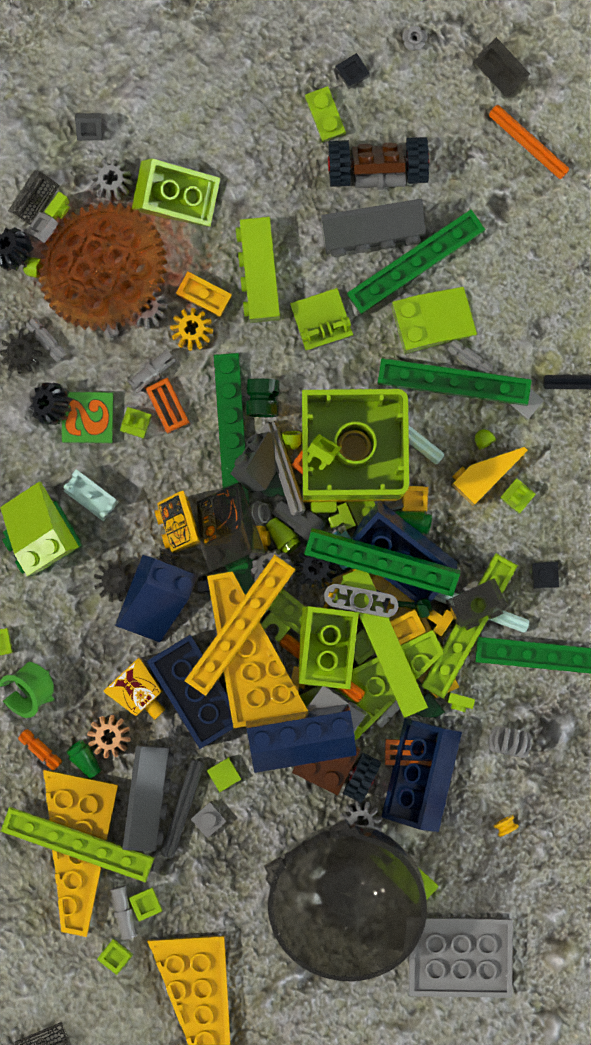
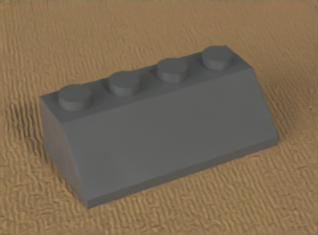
[321,198,426,257]
[122,743,174,851]

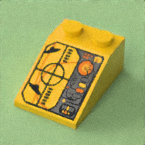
[154,491,202,553]

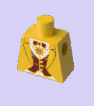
[104,657,166,720]

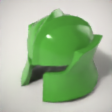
[0,662,54,718]

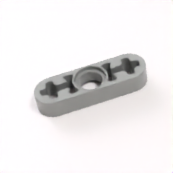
[324,584,398,618]

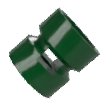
[246,378,280,418]

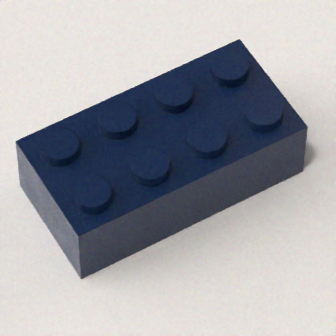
[147,634,234,749]

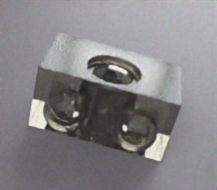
[446,578,507,631]

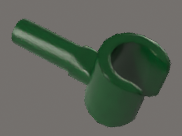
[398,598,432,618]

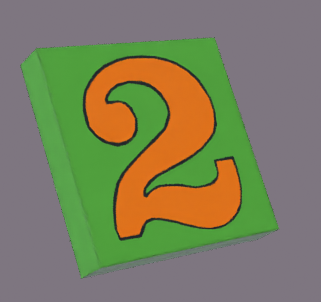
[62,392,114,444]

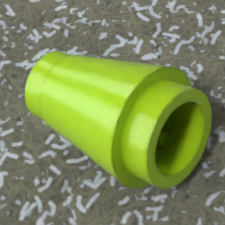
[266,517,301,555]

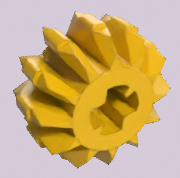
[170,308,213,351]

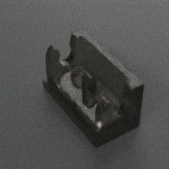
[474,37,530,98]

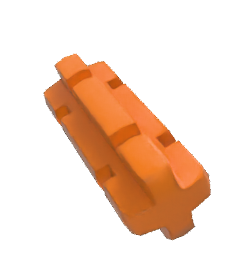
[18,729,62,771]

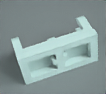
[63,469,119,522]

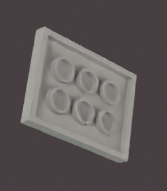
[409,917,513,998]

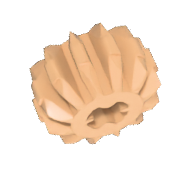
[87,715,131,758]

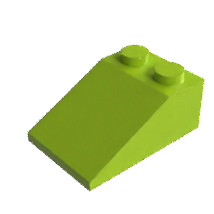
[131,158,220,227]
[391,287,477,355]
[0,481,79,576]
[299,606,359,689]

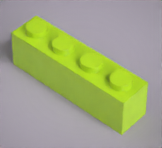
[236,217,280,323]

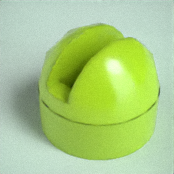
[23,257,43,278]
[475,429,497,450]
[282,431,302,450]

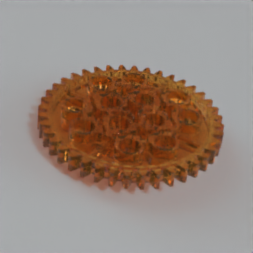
[38,202,168,331]

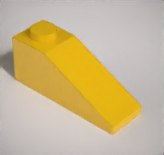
[451,447,528,506]

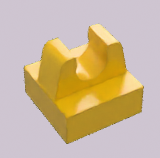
[426,609,455,637]

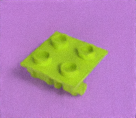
[290,288,353,351]

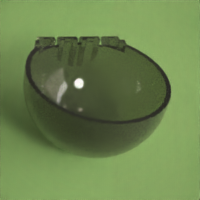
[264,819,427,982]

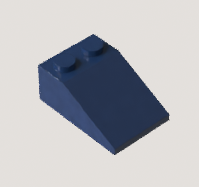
[115,555,198,643]

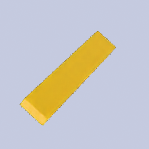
[185,554,296,696]

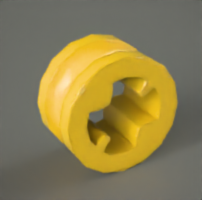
[493,815,519,837]

